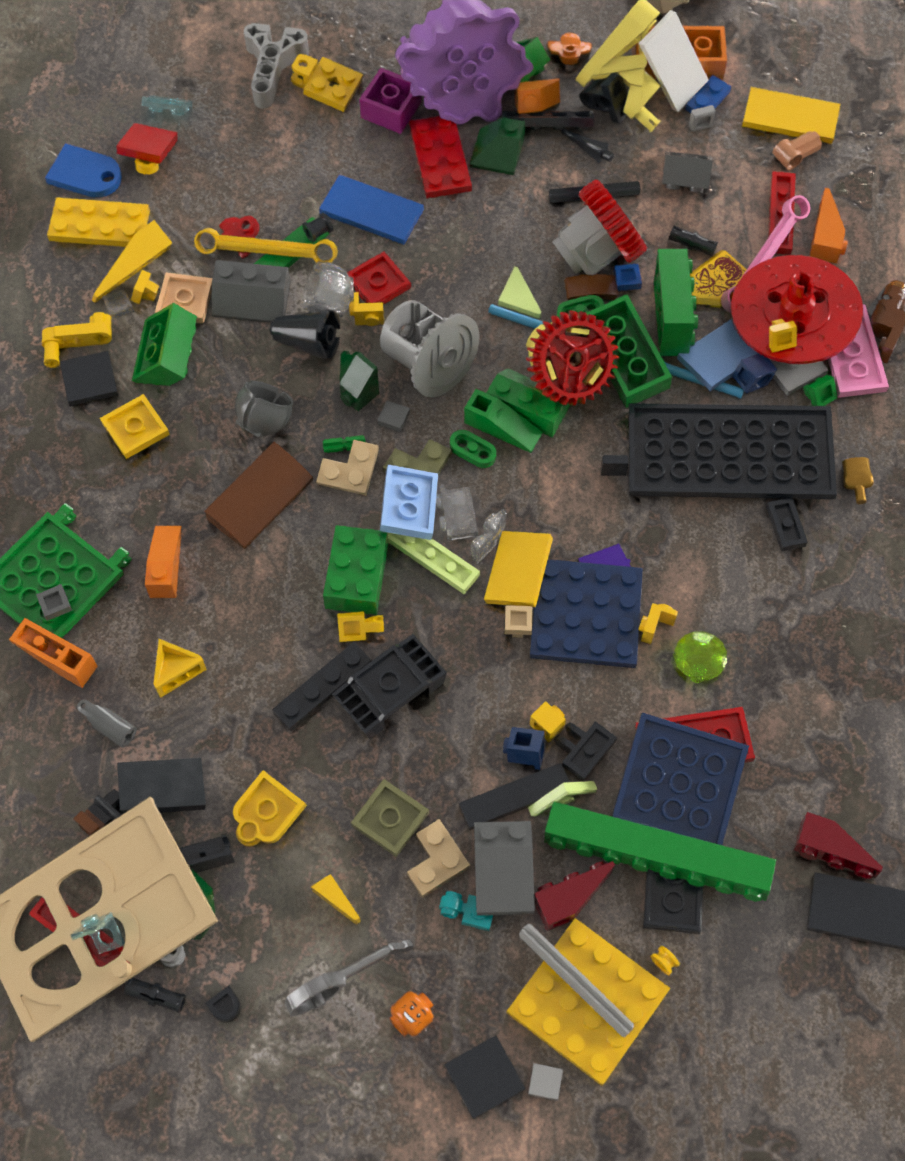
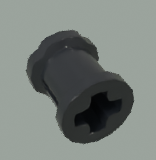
[302,212,334,243]

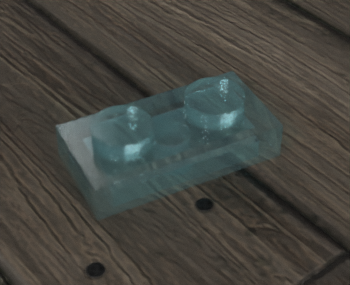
[142,95,193,115]

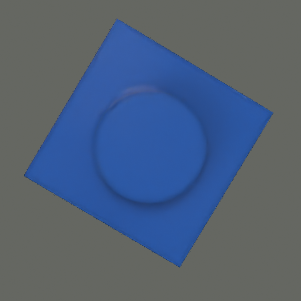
[614,264,642,291]

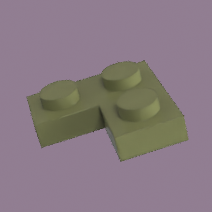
[383,439,452,476]

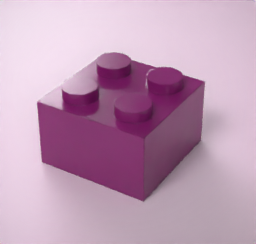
[359,68,422,134]

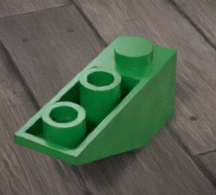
[464,389,543,453]

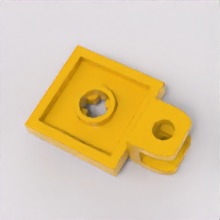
[291,54,363,112]

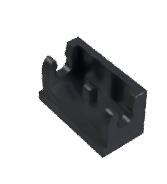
[179,833,235,873]

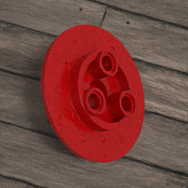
[731,255,863,364]

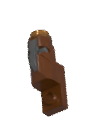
[867,280,905,364]

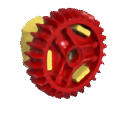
[526,310,619,406]

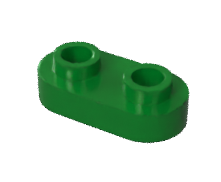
[557,295,604,319]
[450,430,496,468]

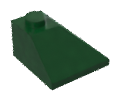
[469,117,525,175]

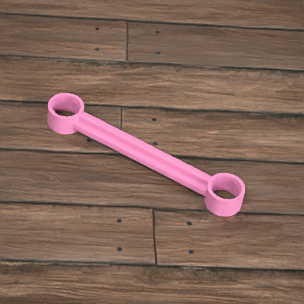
[721,195,810,313]

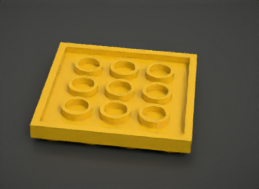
[507,918,670,1086]

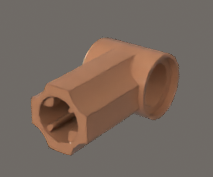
[772,131,822,170]

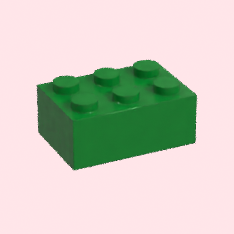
[323,525,389,615]

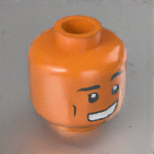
[389,991,434,1037]

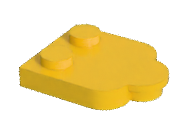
[233,770,307,847]

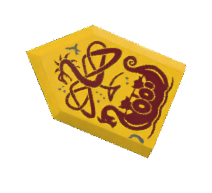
[690,250,747,308]

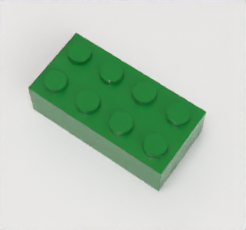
[653,249,698,356]
[587,294,672,408]

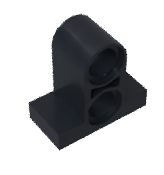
[579,72,628,124]

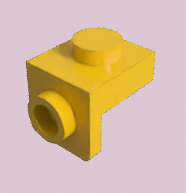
[349,292,384,326]
[639,603,678,644]

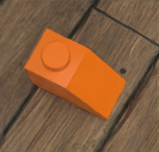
[514,78,560,114]

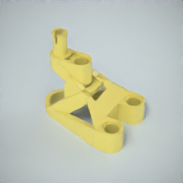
[575,0,661,132]

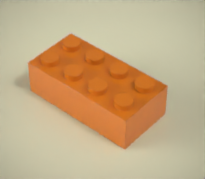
[632,26,727,80]

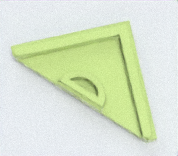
[498,266,541,319]
[528,781,598,817]

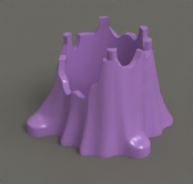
[395,0,533,124]

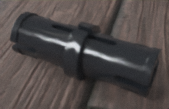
[668,225,718,257]
[124,977,186,1013]

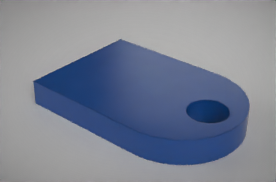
[45,143,122,198]

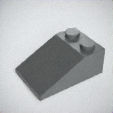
[474,821,535,916]

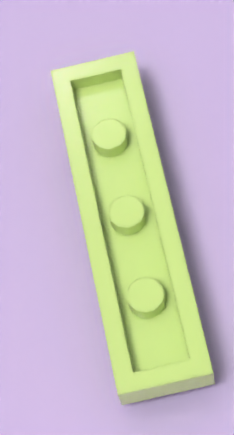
[388,533,480,594]

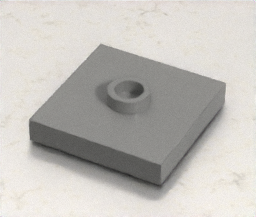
[768,358,829,396]

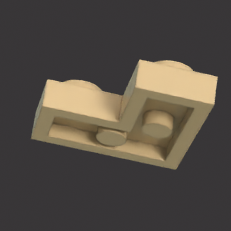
[316,440,379,496]
[407,819,470,898]

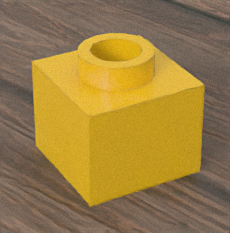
[530,701,566,743]

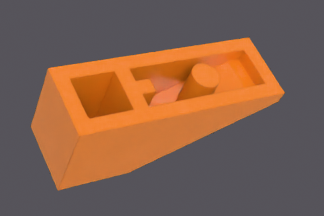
[809,188,848,264]
[145,526,182,598]
[9,618,98,688]

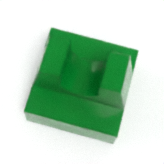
[803,374,838,406]

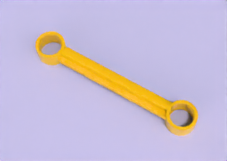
[194,228,338,265]

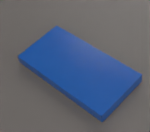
[319,175,424,245]

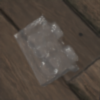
[436,484,478,541]

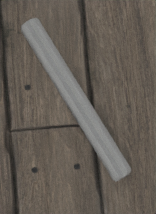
[519,924,634,1037]

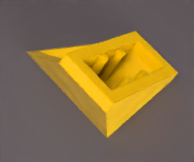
[153,639,207,698]

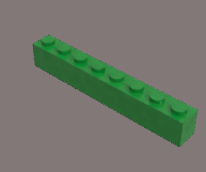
[544,801,776,902]

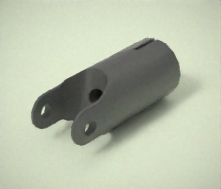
[77,700,137,748]

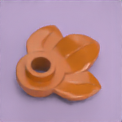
[547,33,592,65]

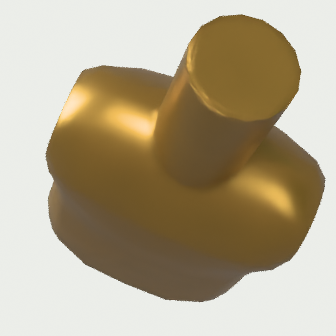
[842,457,874,504]

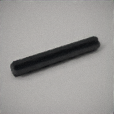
[548,181,640,203]

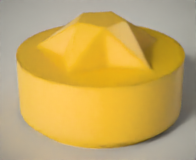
[135,158,159,174]

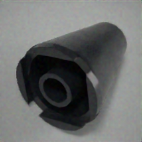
[270,310,340,359]

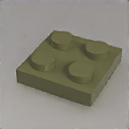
[351,779,429,857]

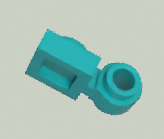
[439,891,493,931]

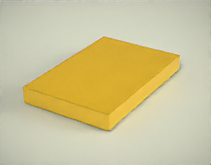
[484,531,553,607]

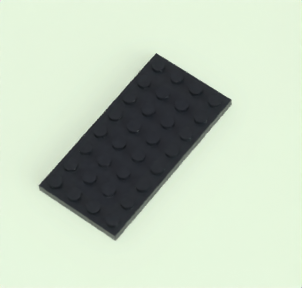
[629,403,837,499]

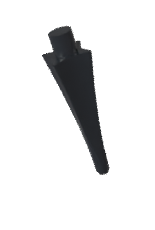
[561,129,614,164]

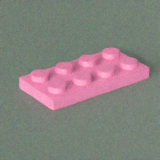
[828,305,889,398]

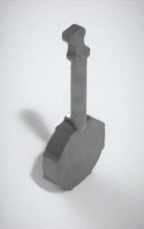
[285,940,413,1017]

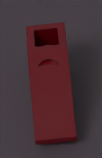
[793,812,883,879]
[534,861,615,932]

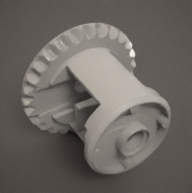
[380,300,479,397]

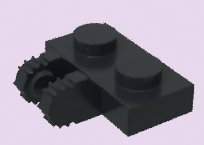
[554,721,617,782]

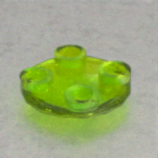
[673,631,727,683]

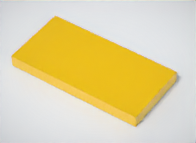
[742,87,840,144]

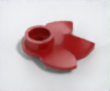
[219,216,259,259]

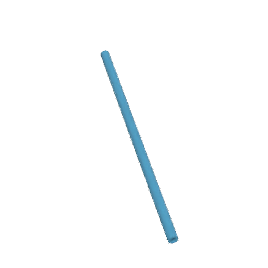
[488,304,744,398]

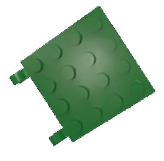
[0,503,132,638]

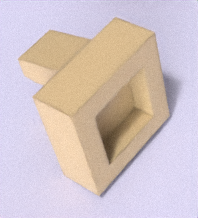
[505,606,532,638]

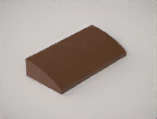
[205,442,313,549]

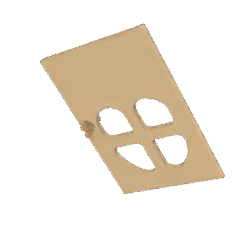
[0,797,218,1042]

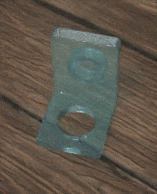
[70,912,125,954]

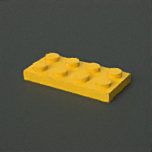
[47,197,150,247]

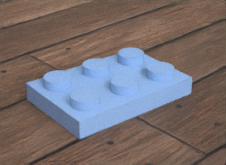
[380,465,438,540]

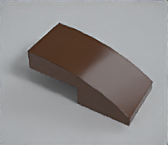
[564,274,619,301]

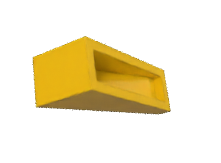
[311,874,361,925]

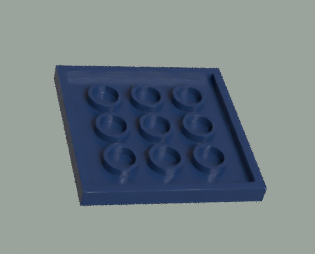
[530,559,643,668]
[611,712,749,845]

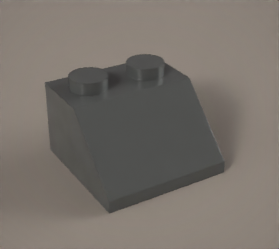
[662,151,713,192]

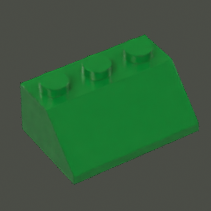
[132,303,197,386]
[486,368,571,438]

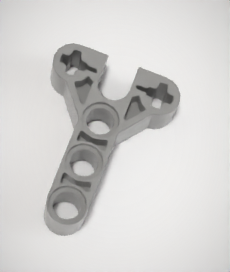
[244,23,309,108]

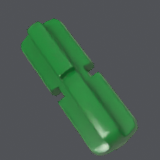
[323,435,366,453]

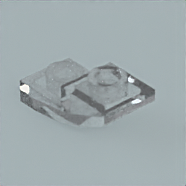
[470,509,507,564]

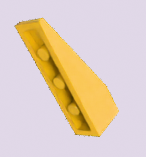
[92,220,172,303]

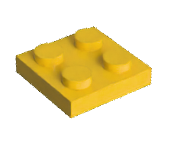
[100,394,170,459]

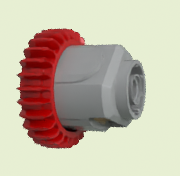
[552,180,647,275]

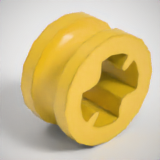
[651,946,680,975]

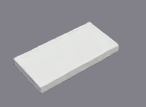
[639,10,708,112]

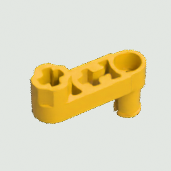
[42,312,112,368]

